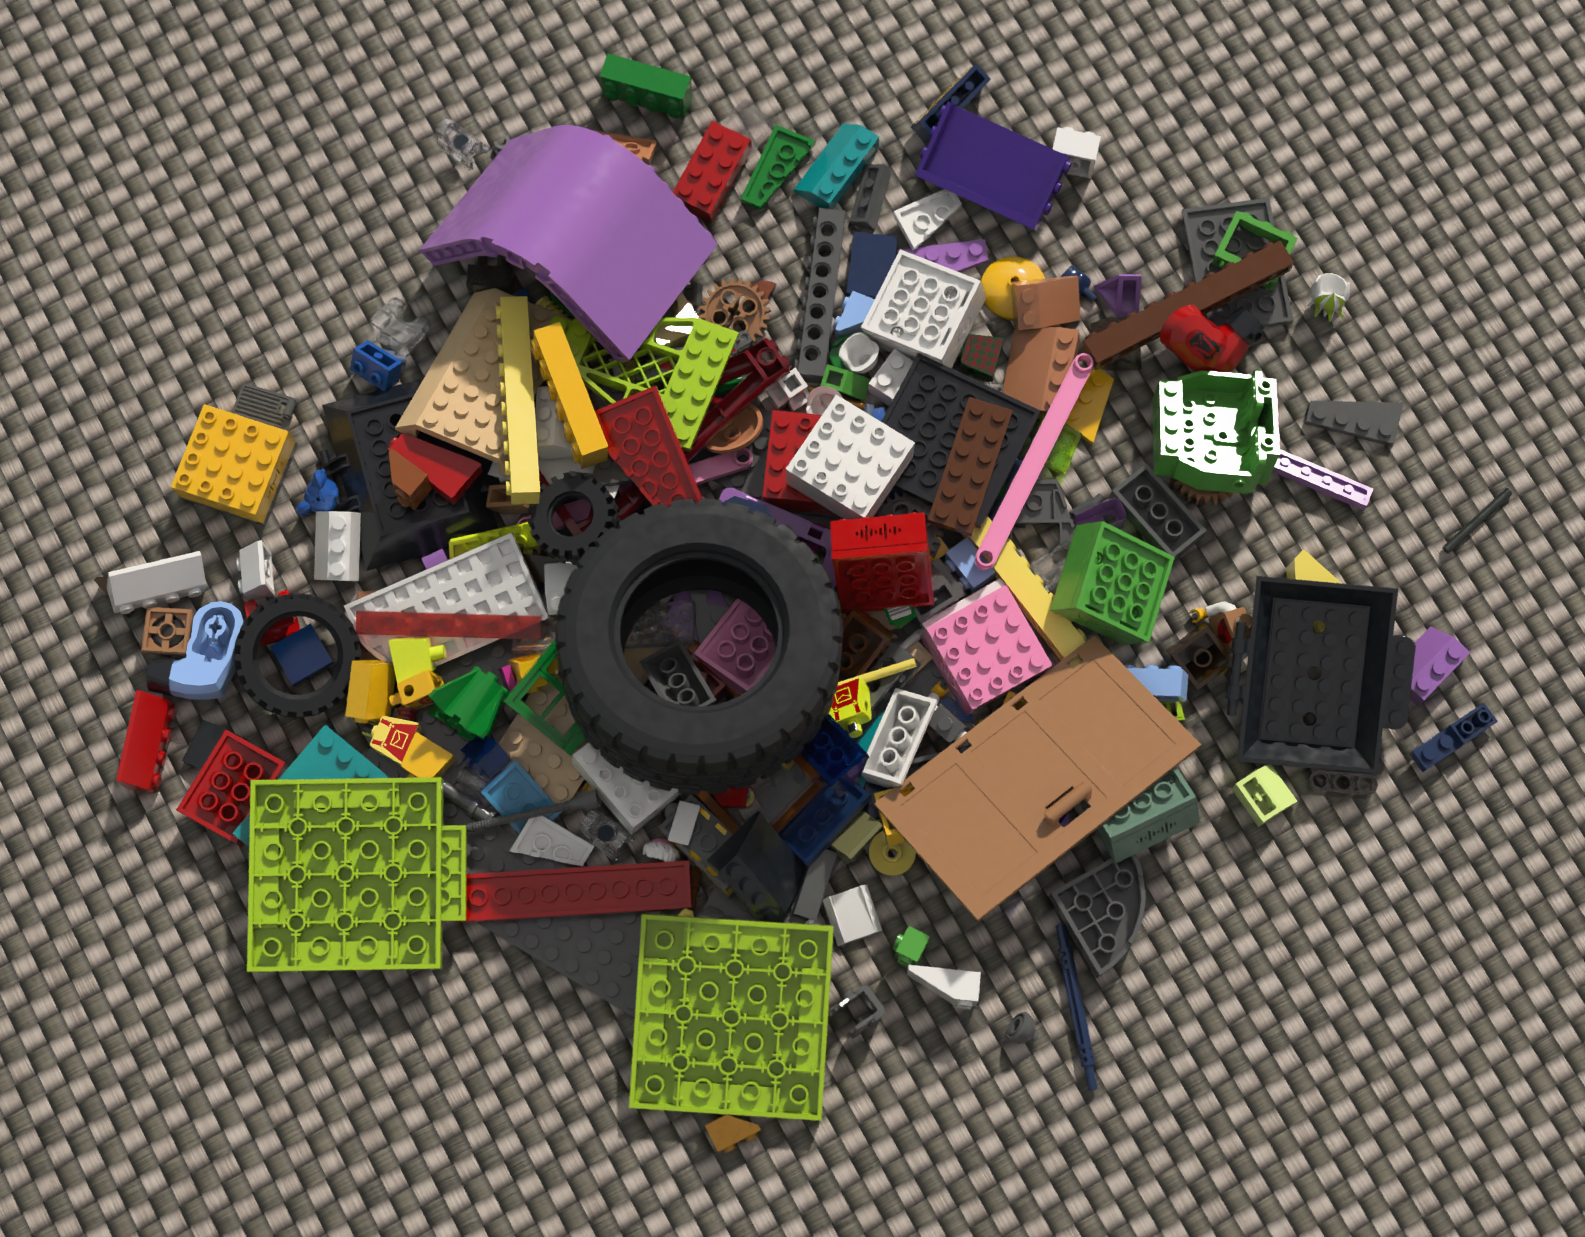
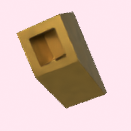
[705,1114,761,1154]

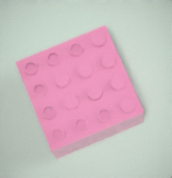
[920,585,1053,716]

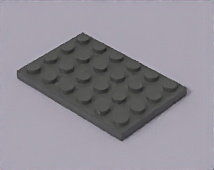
[1181,198,1293,327]

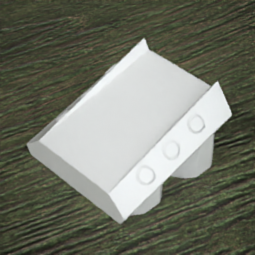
[823,885,882,946]

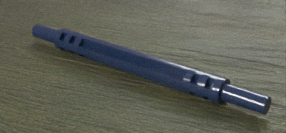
[1056,924,1098,1091]

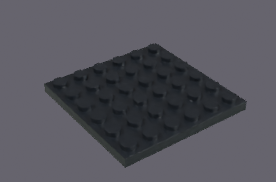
[881,353,1041,529]

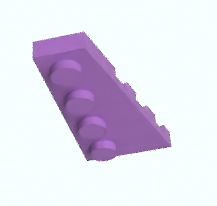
[898,239,988,272]

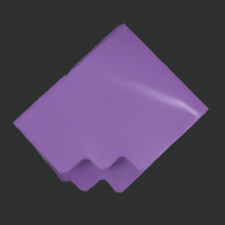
[1074,498,1126,529]

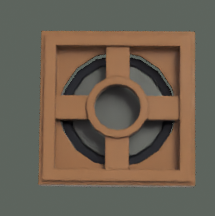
[141,607,194,656]

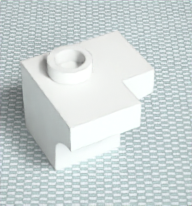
[765,368,809,412]

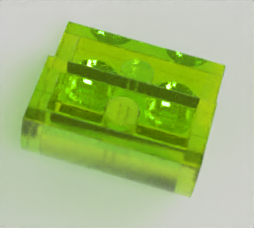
[1028,412,1082,475]

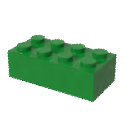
[599,53,693,119]

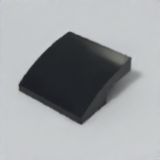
[182,720,247,770]

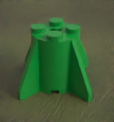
[427,666,510,755]

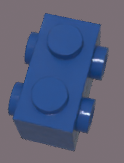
[350,340,403,392]

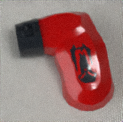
[1160,304,1265,373]

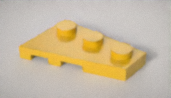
[1064,369,1114,445]

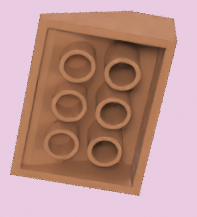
[1002,327,1081,420]

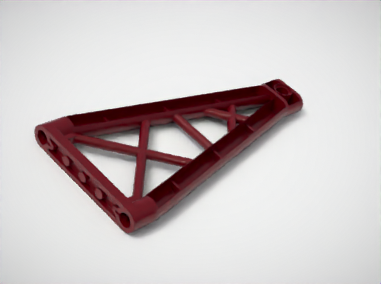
[539,338,791,536]

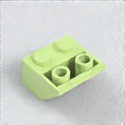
[1232,764,1297,827]

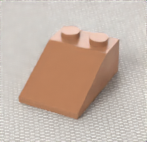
[1011,276,1080,330]

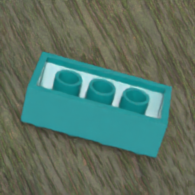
[793,123,879,209]

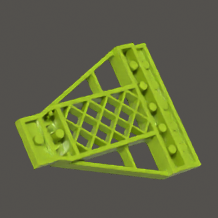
[550,315,739,452]

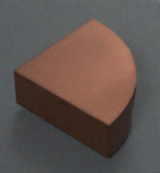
[751,281,776,299]

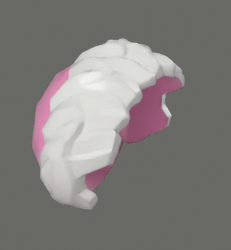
[643,838,680,862]

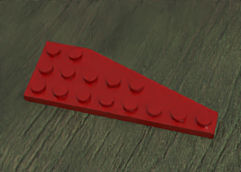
[595,386,703,506]

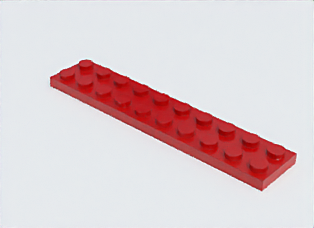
[455,861,692,923]

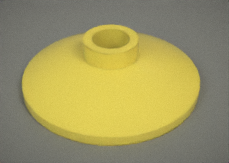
[869,831,916,876]

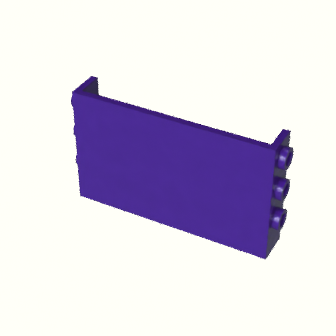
[915,102,1072,231]

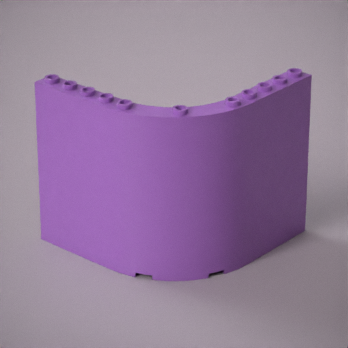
[419,125,718,362]

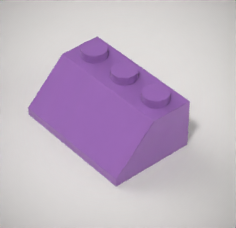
[1410,627,1471,706]

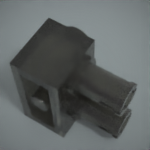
[466,255,515,296]

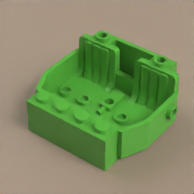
[1152,370,1280,494]

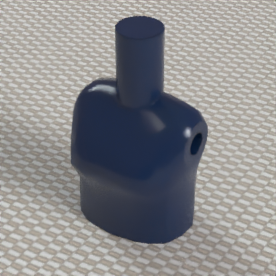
[1061,265,1098,303]

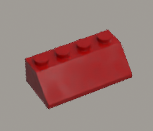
[116,690,176,794]

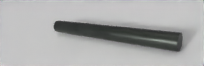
[1442,488,1512,554]

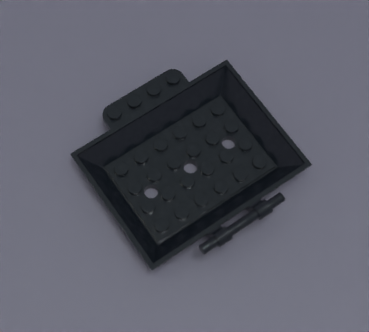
[319,378,501,571]
[1226,576,1416,774]

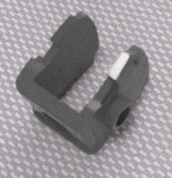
[829,985,885,1039]

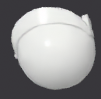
[839,333,879,374]
[806,386,842,415]

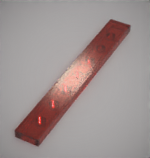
[356,610,542,640]

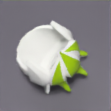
[1307,273,1350,322]

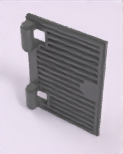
[231,383,299,431]

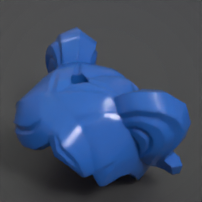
[296,468,339,516]

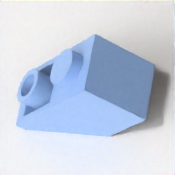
[833,291,875,338]

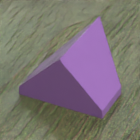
[1093,274,1141,317]

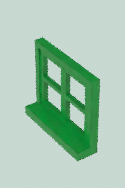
[503,639,585,756]

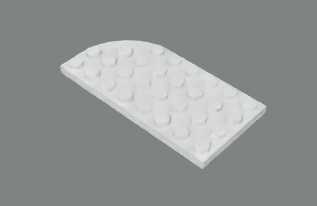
[344,532,550,666]

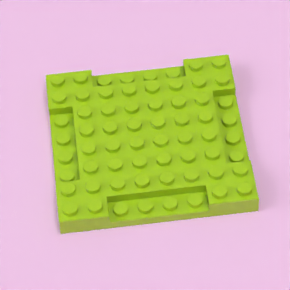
[629,913,834,1121]

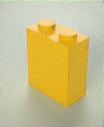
[345,660,396,723]

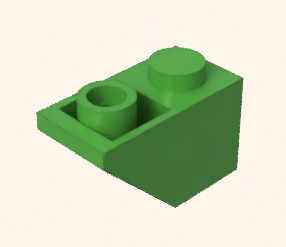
[820,364,871,401]

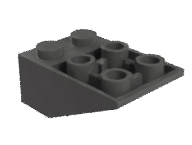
[913,562,959,629]

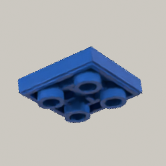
[270,623,334,686]

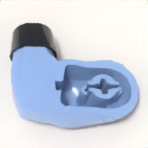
[147,601,243,700]

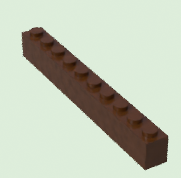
[1082,240,1294,371]

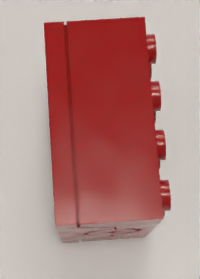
[830,512,934,613]

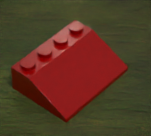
[176,730,289,848]

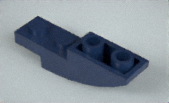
[1409,703,1498,772]

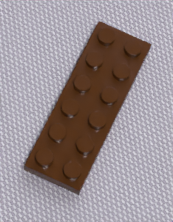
[927,397,1013,536]

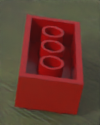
[673,121,752,223]

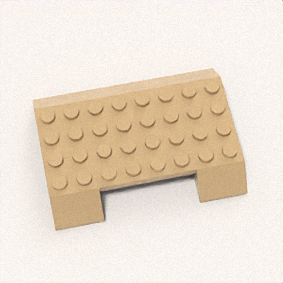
[395,288,593,478]

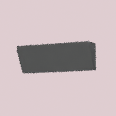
[849,164,891,230]

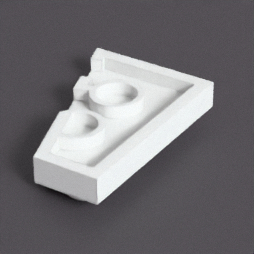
[893,189,962,251]
[509,816,594,866]

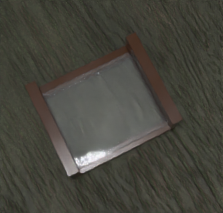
[697,754,826,835]

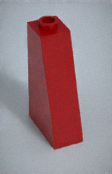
[388,433,483,505]

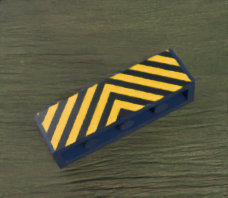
[911,63,991,143]

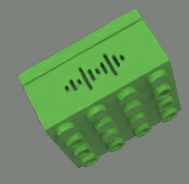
[1050,521,1175,645]

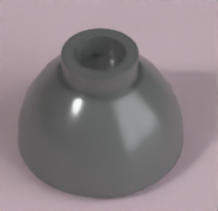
[1007,1012,1039,1044]

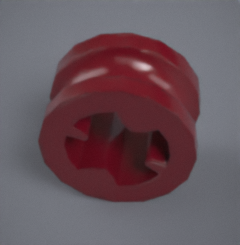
[396,707,418,722]

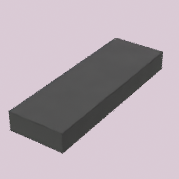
[792,849,837,921]

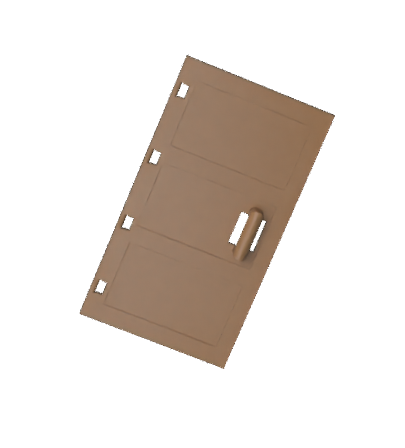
[874,635,1201,922]

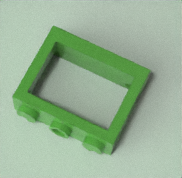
[1211,211,1298,291]

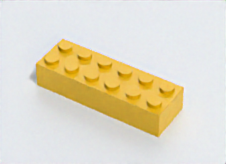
[531,322,608,469]

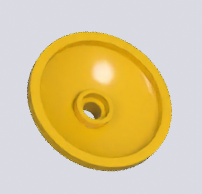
[981,256,1045,320]

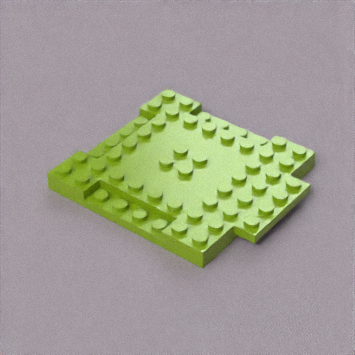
[247,777,467,973]

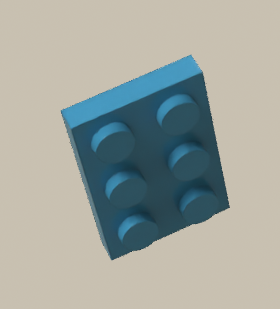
[480,759,562,834]

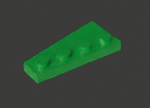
[740,125,816,210]

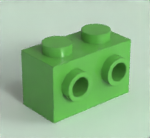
[893,926,930,968]

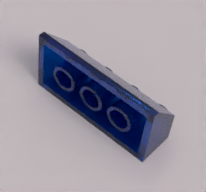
[801,714,869,797]

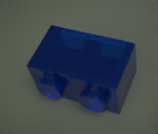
[460,735,511,779]

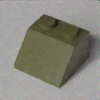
[828,810,883,865]

